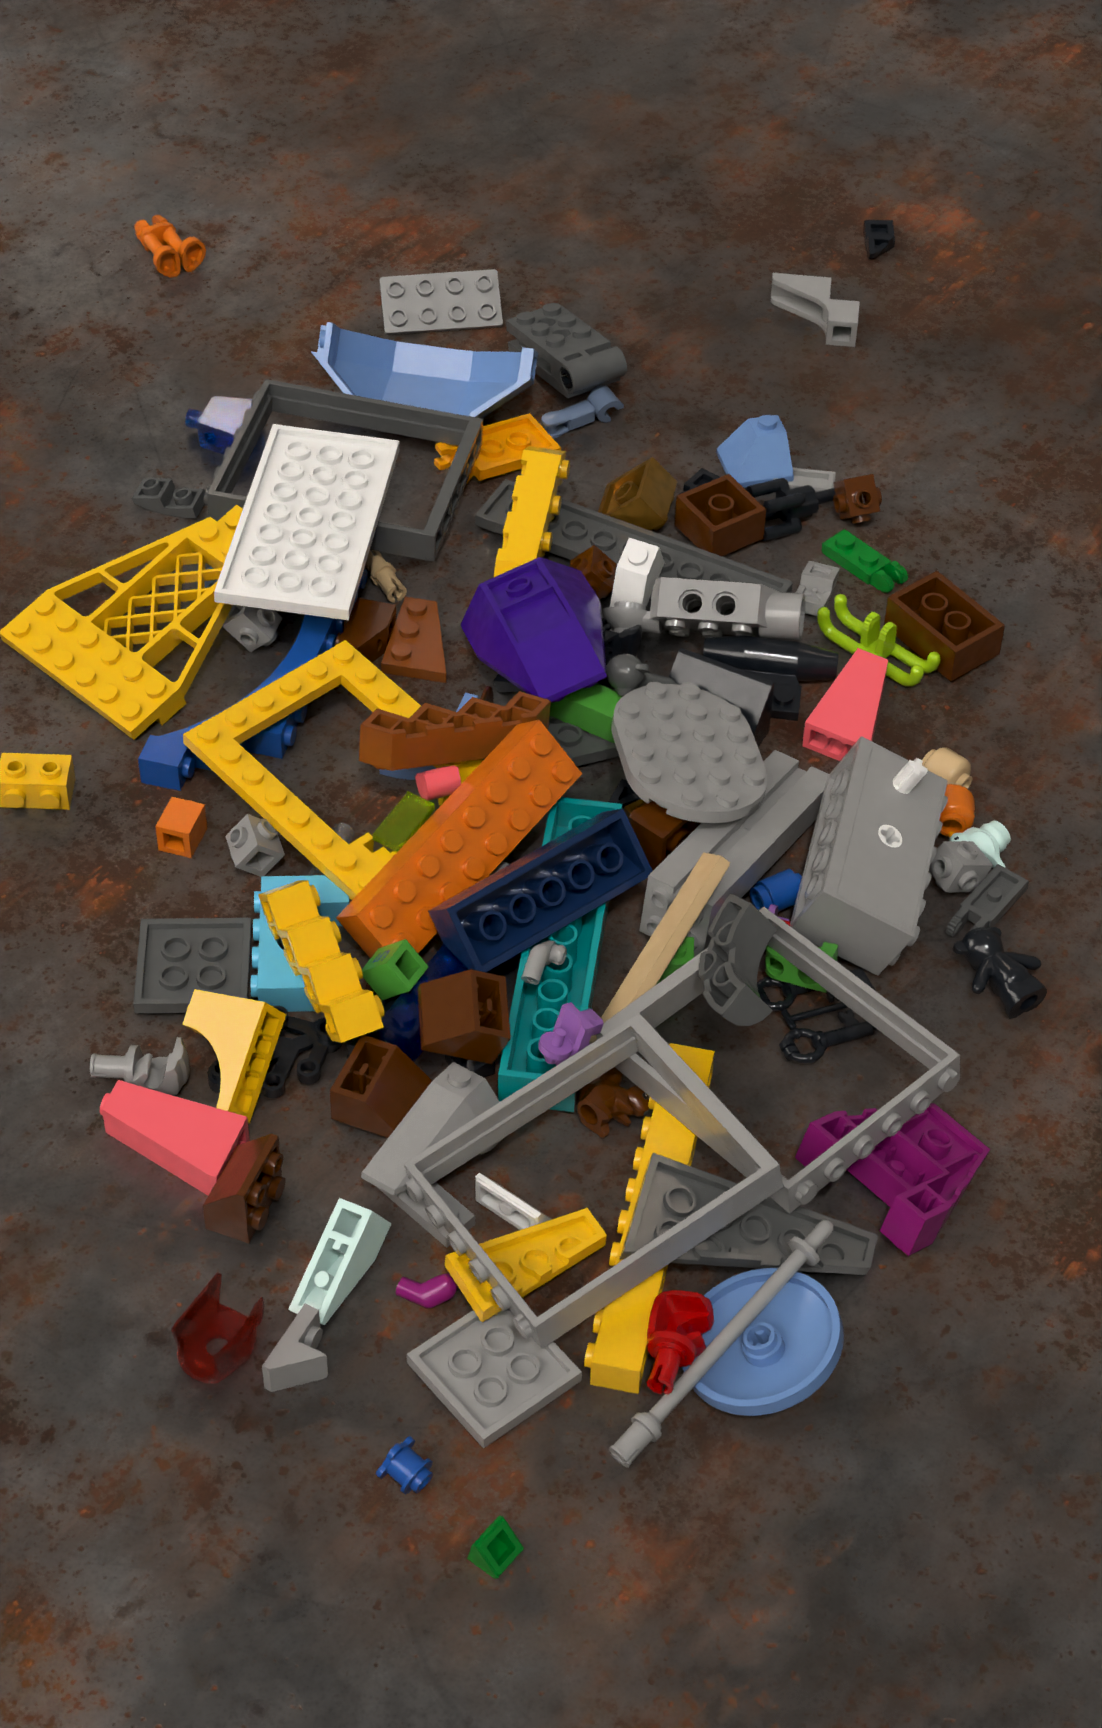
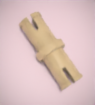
[365,550,407,603]

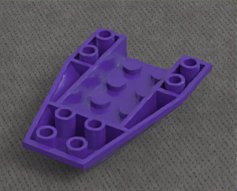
[460,557,607,703]

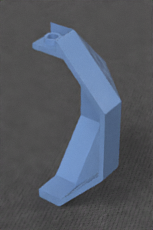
[312,322,538,419]

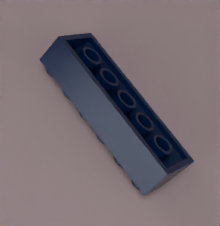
[428,809,653,972]

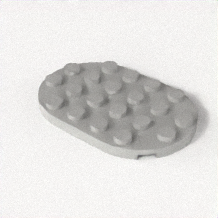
[611,682,768,823]

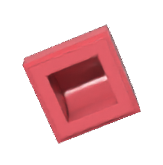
[415,765,461,801]

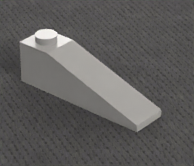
[361,1062,502,1196]

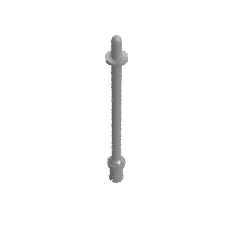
[608,1220,833,1468]

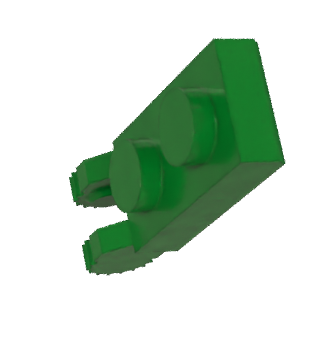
[821,529,909,593]

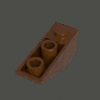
[334,598,396,690]

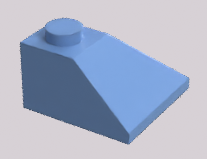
[716,415,794,488]

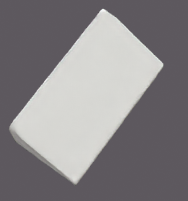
[475,1173,552,1230]

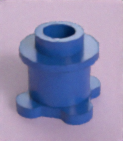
[376,1436,433,1494]

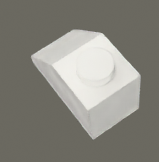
[610,538,665,607]

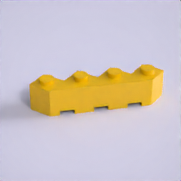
[494,446,570,577]
[258,880,385,1043]

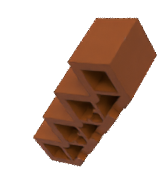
[359,691,551,771]

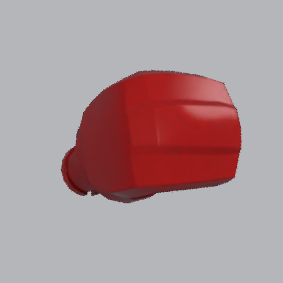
[647,1290,714,1395]

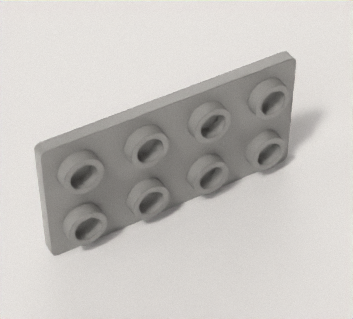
[379,269,503,335]

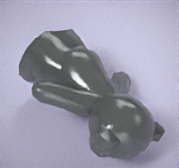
[600,654,676,697]

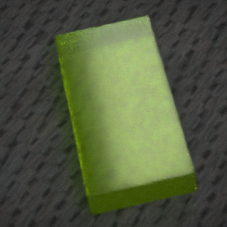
[372,791,435,852]

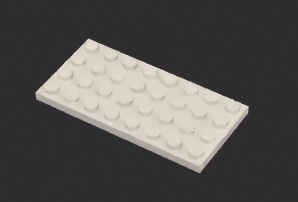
[214,424,399,620]

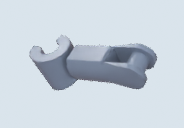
[541,385,624,439]

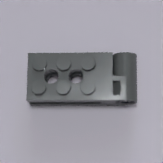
[506,303,627,398]

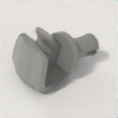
[90,1037,190,1096]

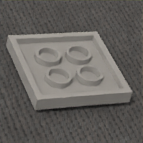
[407,1308,582,1449]

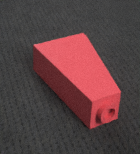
[802,648,888,761]
[100,1080,250,1195]

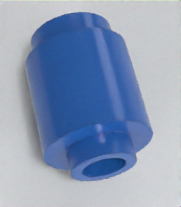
[750,869,802,912]

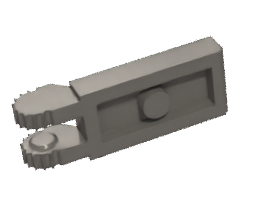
[945,864,1029,937]

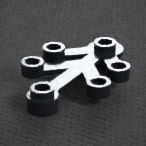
[207,1006,344,1098]

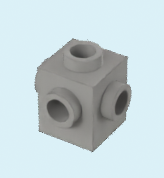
[222,605,282,652]
[225,814,285,877]
[929,841,993,893]

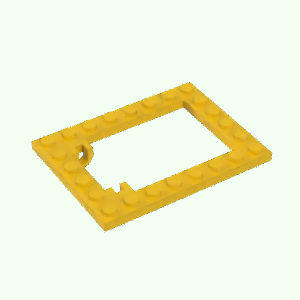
[183,640,483,900]

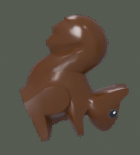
[577,1067,649,1139]

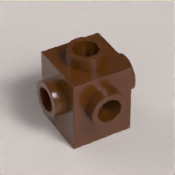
[833,474,882,524]
[569,545,616,599]

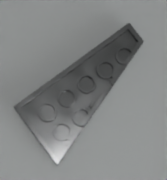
[620,1153,878,1275]

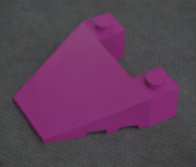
[795,1103,990,1256]

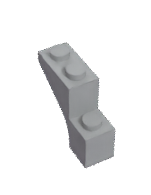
[770,273,860,347]

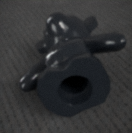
[953,927,1047,1019]

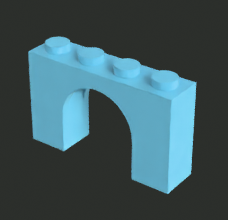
[250,875,350,1012]

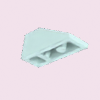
[288,1198,391,1326]

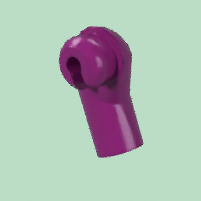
[396,1273,458,1308]

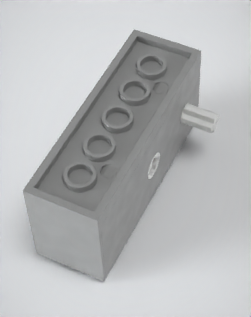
[790,736,948,976]

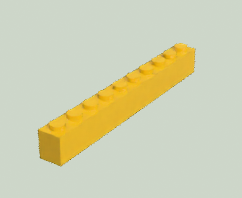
[584,1043,715,1394]

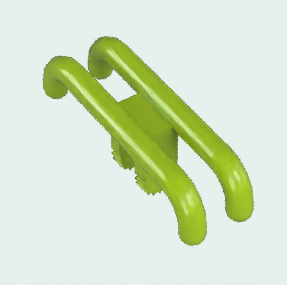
[817,594,941,687]

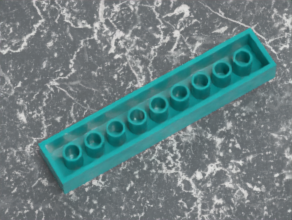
[498,797,622,1112]

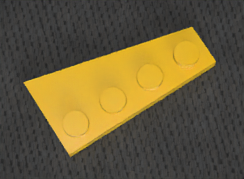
[445,1208,607,1323]

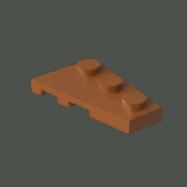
[381,596,447,683]

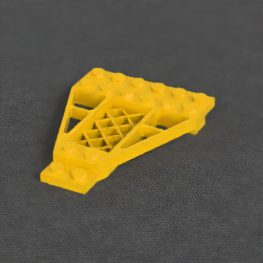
[0,504,243,740]

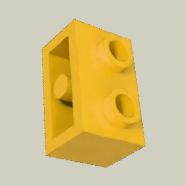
[0,753,76,810]

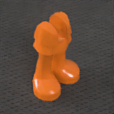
[134,215,206,277]

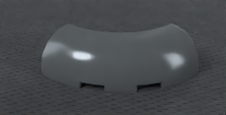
[699,893,777,1026]

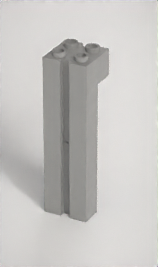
[639,750,829,957]

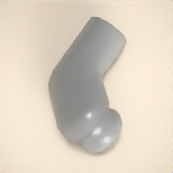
[521,940,567,985]

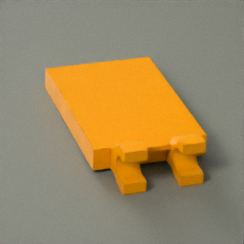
[434,413,561,483]

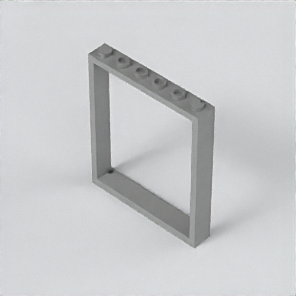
[596,907,960,1214]
[404,1013,783,1349]

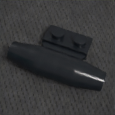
[703,636,839,721]

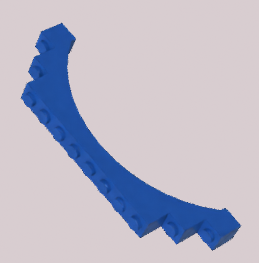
[138,569,368,791]

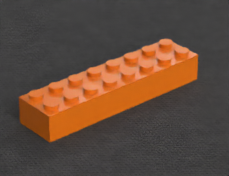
[336,720,582,958]

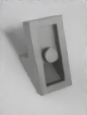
[262,1304,328,1392]

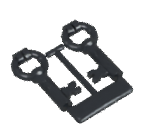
[757,968,877,1064]

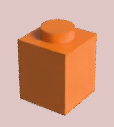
[155,797,207,859]

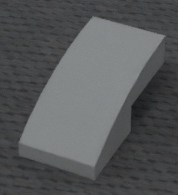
[795,561,840,616]

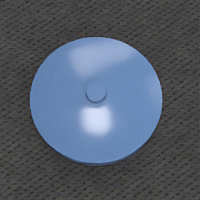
[682,1268,844,1416]

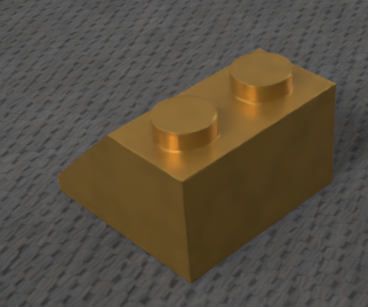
[598,457,677,531]

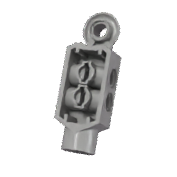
[602,577,805,641]

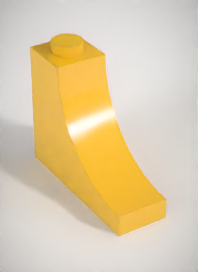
[182,989,286,1123]

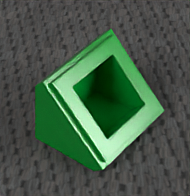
[467,1515,524,1579]

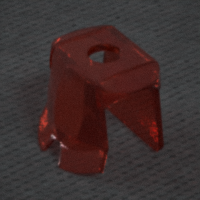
[171,1273,265,1384]

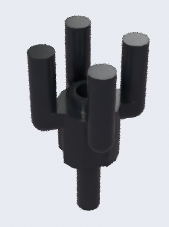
[746,478,836,541]

